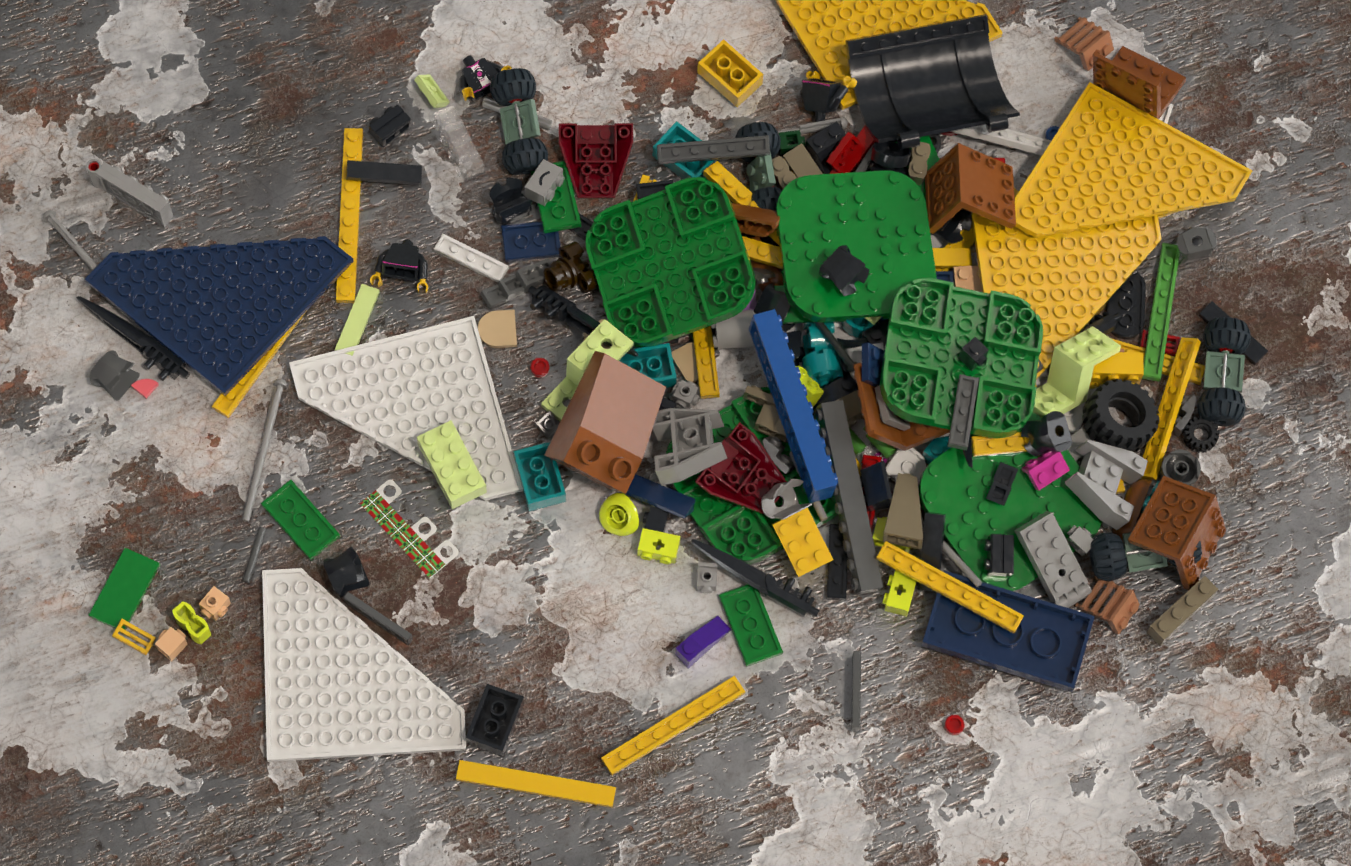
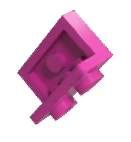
[1021,450,1070,491]

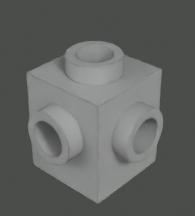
[671,380,700,409]

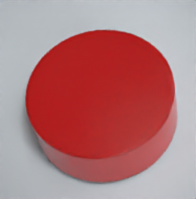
[531,358,550,378]
[944,715,965,735]

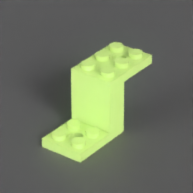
[541,319,634,422]
[1033,326,1121,418]

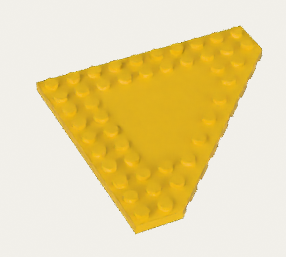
[775,0,1003,110]
[1015,82,1252,238]
[971,212,1161,380]

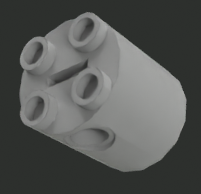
[711,309,755,351]

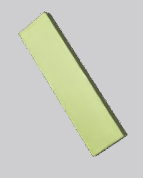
[335,284,380,356]

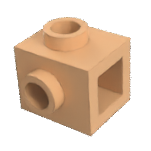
[199,586,231,621]
[155,627,188,662]

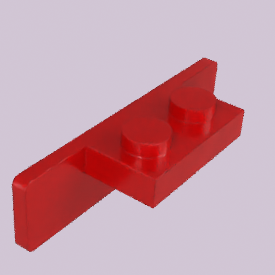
[826,125,875,174]

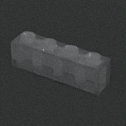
[432,104,485,182]

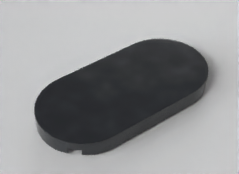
[1106,270,1146,339]

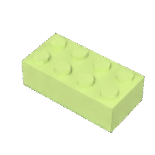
[417,421,487,509]

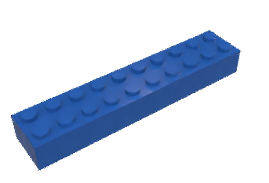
[749,309,838,503]

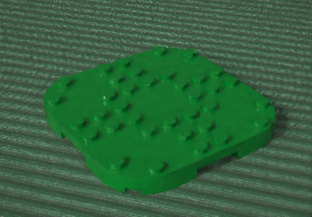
[775,171,937,323]
[586,177,756,347]
[880,278,1043,438]
[666,387,838,565]
[919,412,1102,592]

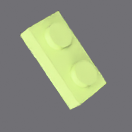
[414,74,449,108]

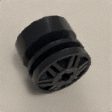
[868,141,911,175]

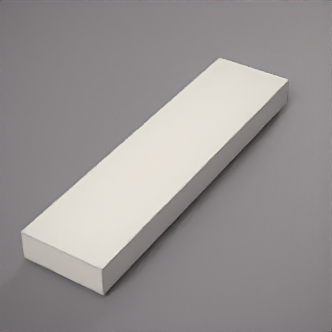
[434,234,509,282]

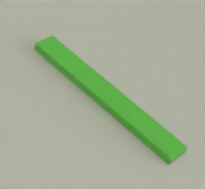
[1142,242,1180,382]

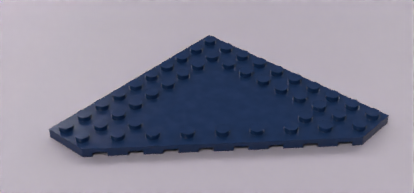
[85,236,354,396]

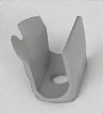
[761,479,812,520]

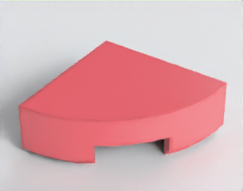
[131,379,159,399]

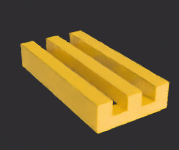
[112,619,156,655]

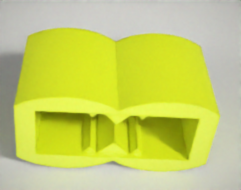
[172,601,211,644]

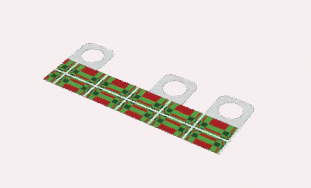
[360,480,459,578]

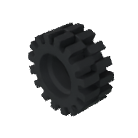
[1183,416,1220,453]

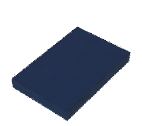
[501,221,561,263]

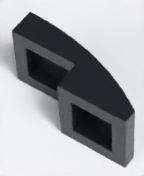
[986,461,1019,506]

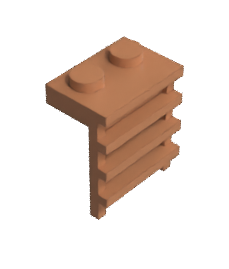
[1054,17,1114,71]
[1075,576,1140,635]

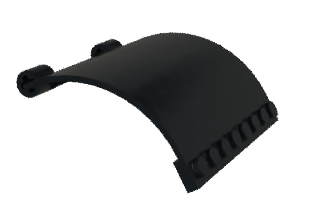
[845,14,1020,150]

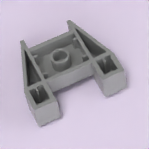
[653,408,727,486]
[1065,440,1148,530]

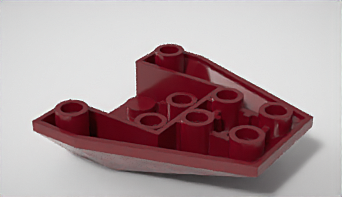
[559,123,633,198]
[695,422,787,515]

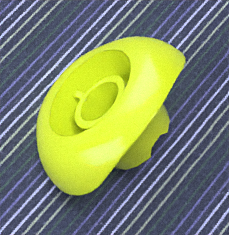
[599,493,639,536]

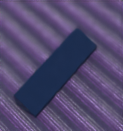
[626,474,695,519]

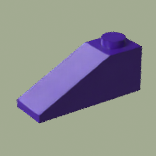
[675,616,731,669]

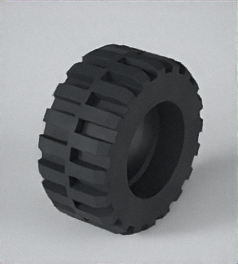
[1082,379,1159,452]

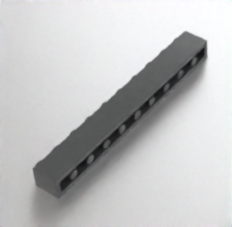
[815,400,883,595]

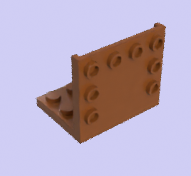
[1092,46,1186,119]
[925,143,1016,234]
[854,363,950,451]
[1128,476,1226,590]

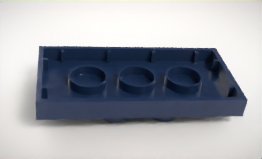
[921,570,1095,692]

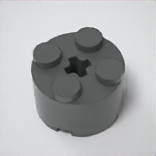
[1159,450,1201,487]

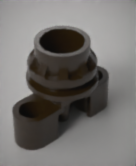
[544,241,599,293]

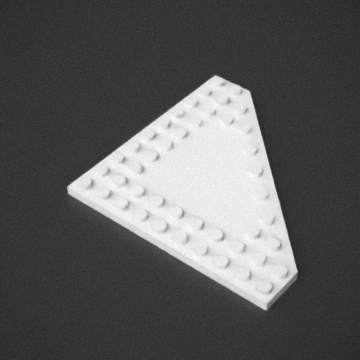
[289,316,523,501]
[262,568,467,762]

